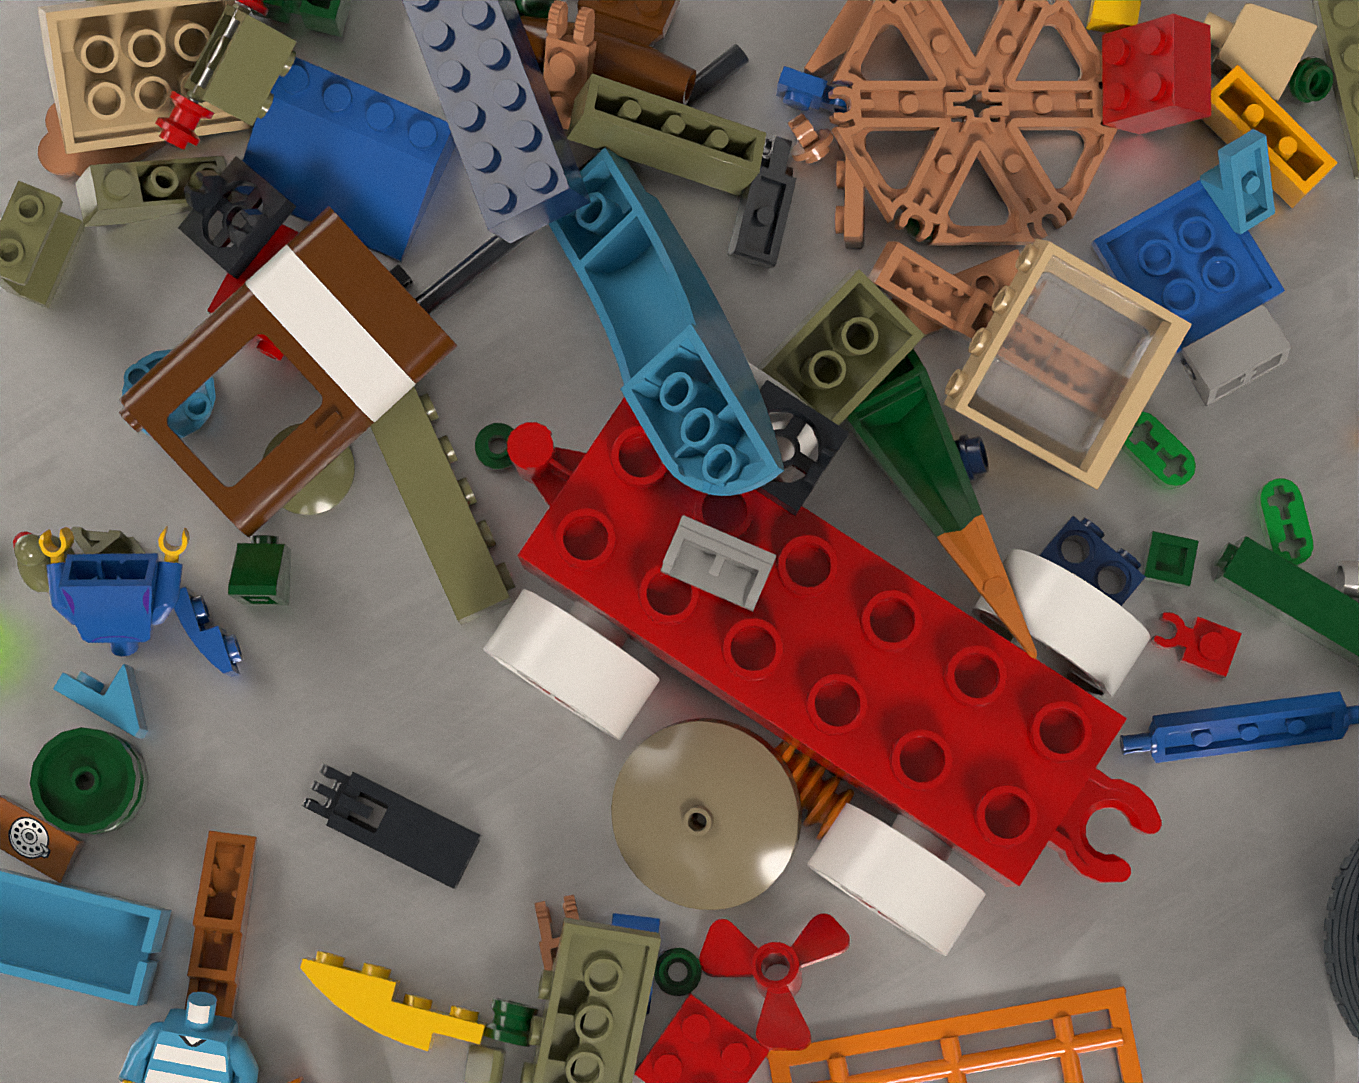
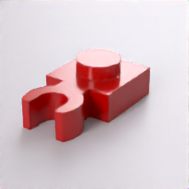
[1151,612,1242,678]

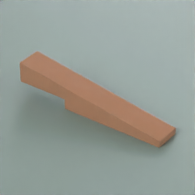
[868,241,1124,418]

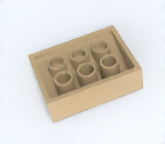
[37,0,251,154]

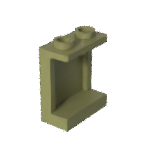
[0,180,85,309]

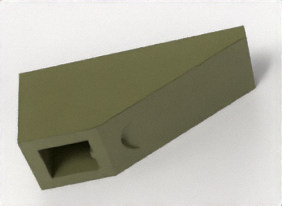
[76,156,233,227]

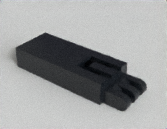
[301,763,483,889]

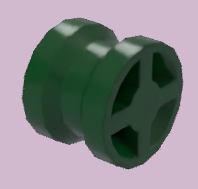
[484,997,539,1047]

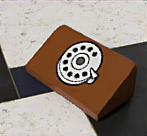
[0,795,86,883]

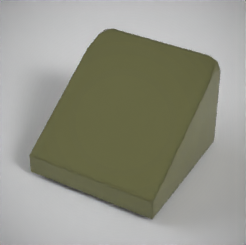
[464,1044,506,1083]

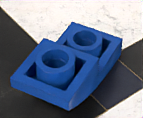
[174,587,243,677]

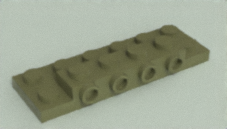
[520,917,661,1083]

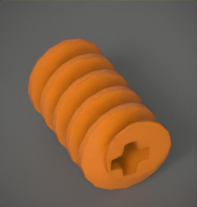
[775,741,855,841]

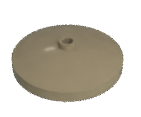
[611,718,802,910]

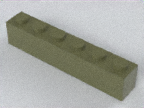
[370,386,516,625]

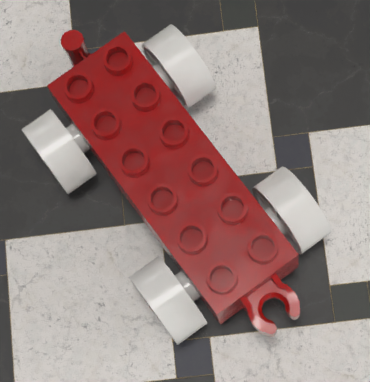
[483,362,1162,956]

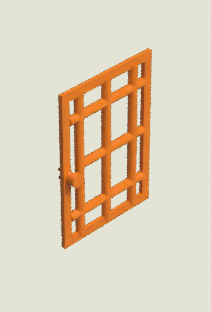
[766,986,1143,1083]

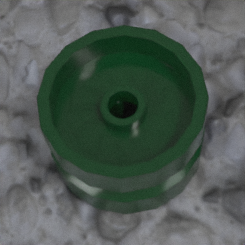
[29,727,148,835]

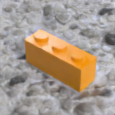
[1202,65,1338,209]

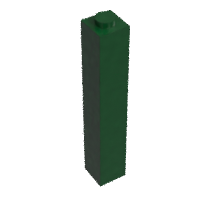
[1214,536,1359,667]

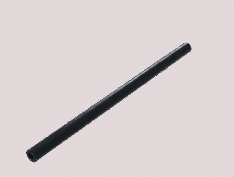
[415,44,749,316]

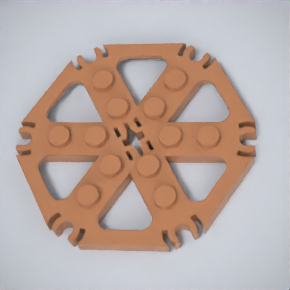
[828,0,1118,246]

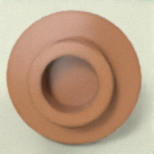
[787,113,834,163]

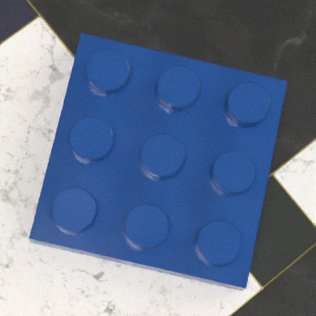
[1091,180,1285,356]

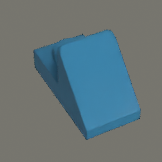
[1200,129,1275,235]
[53,664,148,739]

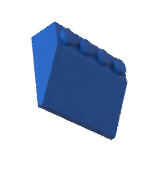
[234,57,456,263]

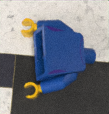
[39,526,190,657]

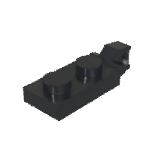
[727,135,797,269]

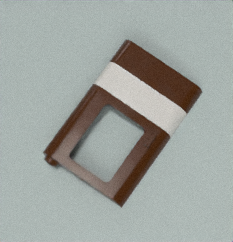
[119,206,458,538]

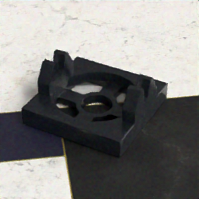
[178,156,296,280]
[754,380,850,516]

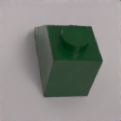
[228,535,291,605]

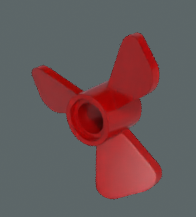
[699,913,850,1051]

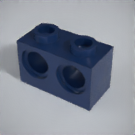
[1038,516,1146,606]

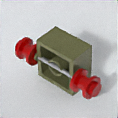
[155,0,297,150]

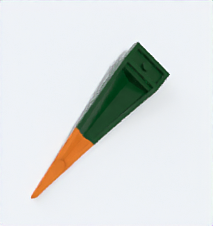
[845,348,1037,659]

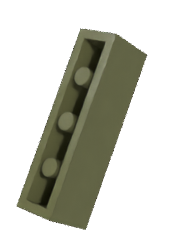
[566,74,766,196]

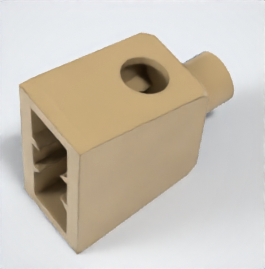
[1203,3,1318,103]

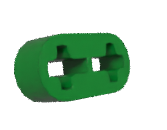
[1121,412,1196,489]
[1256,478,1314,566]

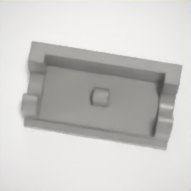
[1182,304,1291,406]
[661,515,777,612]

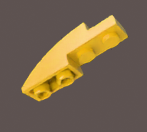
[300,951,488,1051]

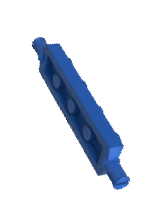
[1120,691,1359,763]

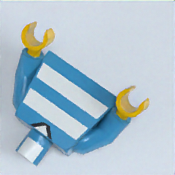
[118,992,259,1083]

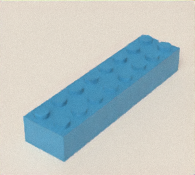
[0,868,172,1006]

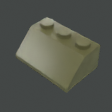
[757,269,925,425]

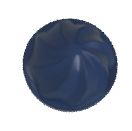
[955,434,989,481]

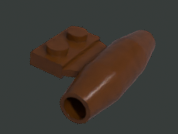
[520,0,696,105]

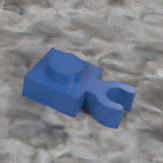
[776,66,847,113]

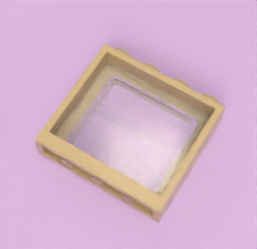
[943,238,1192,490]

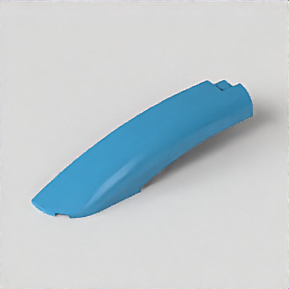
[549,147,784,496]

